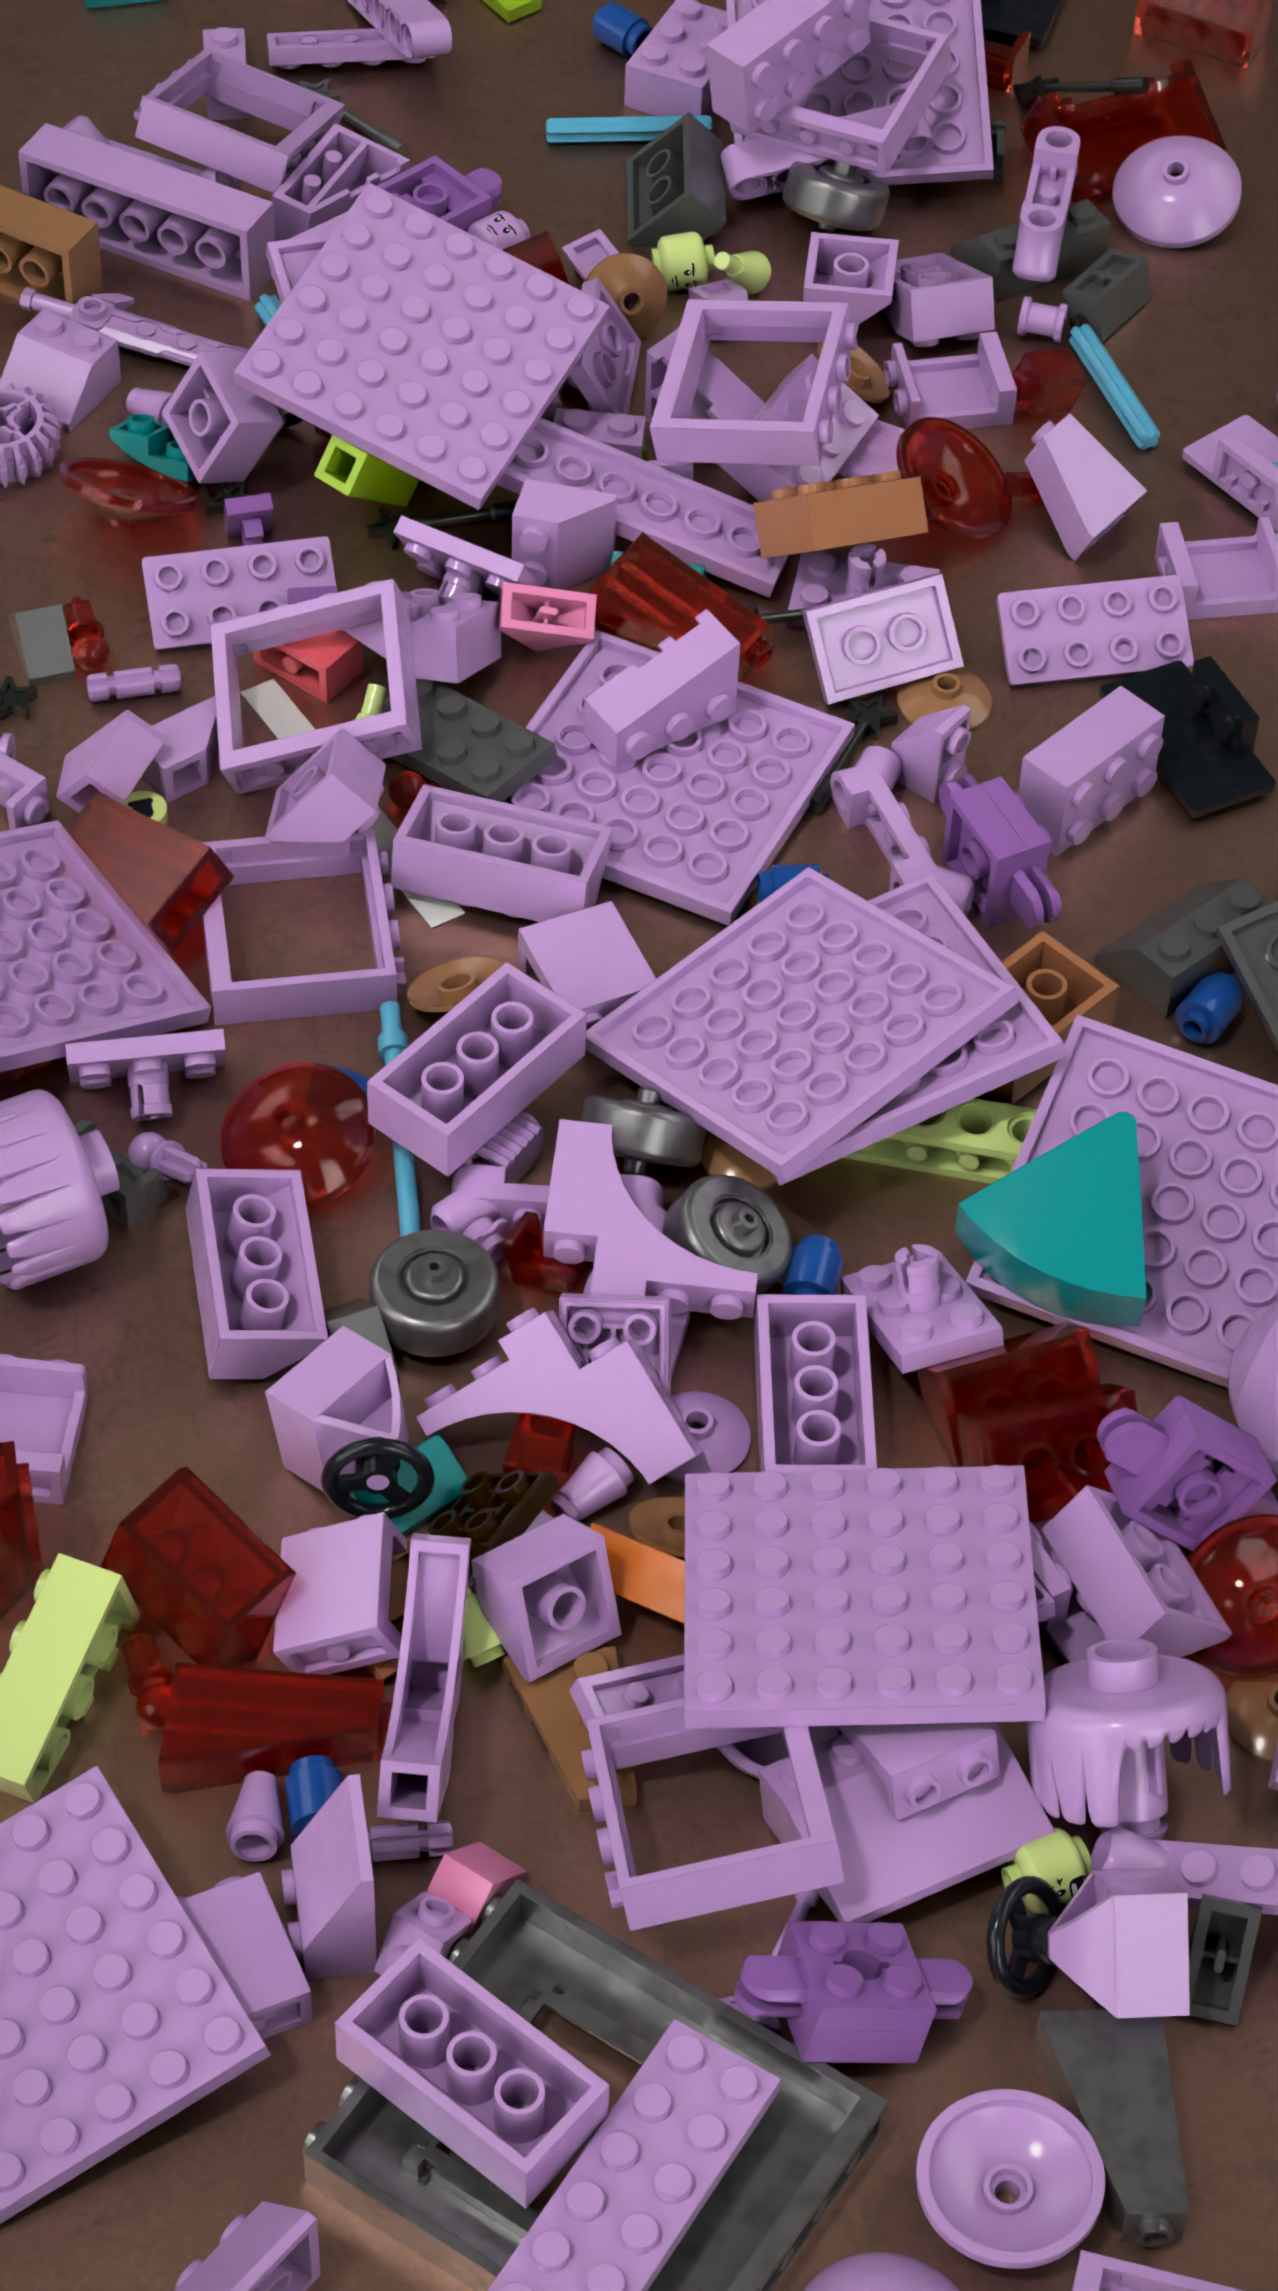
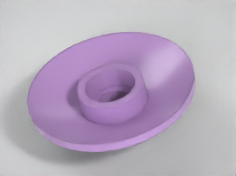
[664,1391,751,1483]

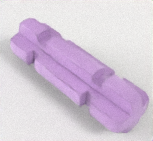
[86,664,182,702]
[368,1820,453,1862]

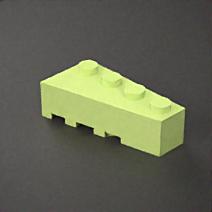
[0,1553,141,1803]

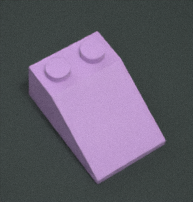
[882,252,995,347]
[281,1774,377,1981]

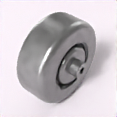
[782,160,890,231]
[581,1088,707,1175]
[662,1174,793,1298]
[369,1229,500,1357]

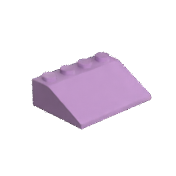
[758,1722,1056,1923]

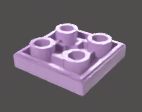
[559,1293,671,1398]

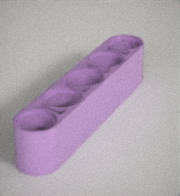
[347,0,452,60]
[720,102,934,200]

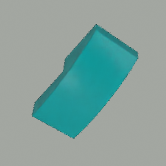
[109,414,196,482]

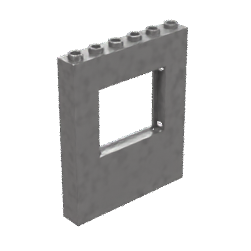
[302,1879,888,2291]

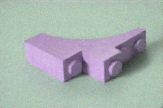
[543,1119,758,1320]
[416,1307,703,1484]
[377,1533,471,1823]

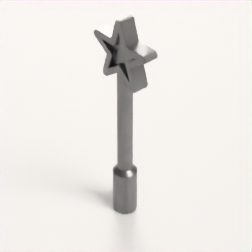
[298,78,409,157]

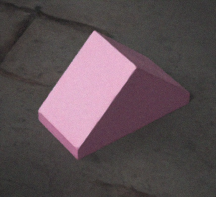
[499,582,597,652]
[426,1841,528,1957]

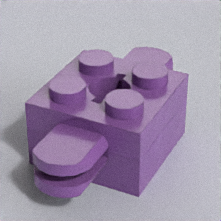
[377,155,502,232]
[939,774,1062,929]
[1096,1395,1278,1557]
[734,1921,973,2063]

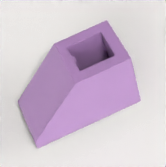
[142,696,219,804]
[891,704,972,804]
[56,709,165,823]

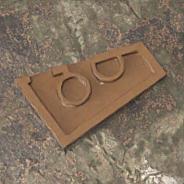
[501,1646,637,1812]

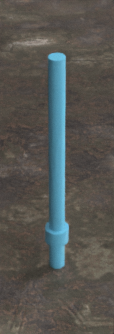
[377,1001,421,1237]

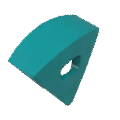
[955,1112,1146,1326]

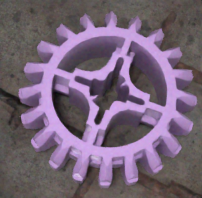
[0,383,62,488]

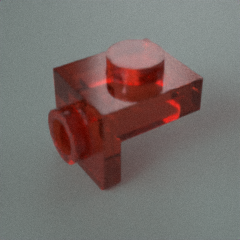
[503,1211,592,1293]

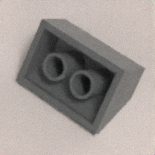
[627,112,726,247]
[950,199,1111,303]
[1095,878,1273,1018]

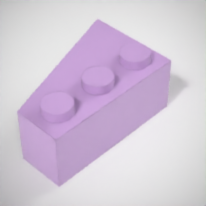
[271,123,411,240]
[644,328,765,465]
[583,609,740,769]

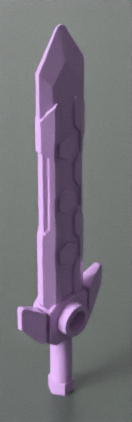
[19,287,249,366]

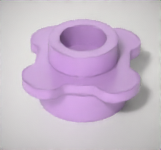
[463,1217,510,1263]

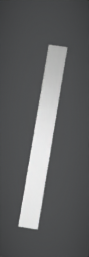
[240,678,466,928]

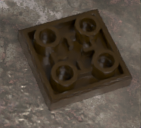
[428,1470,561,1565]

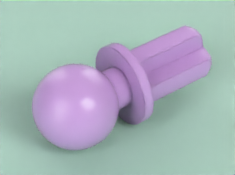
[128,1132,208,1187]

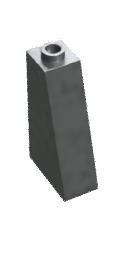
[1034,2009,1189,2247]

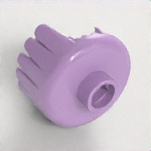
[0,1089,120,1290]
[1026,1638,1232,1840]

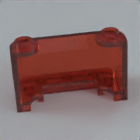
[1020,59,1227,204]

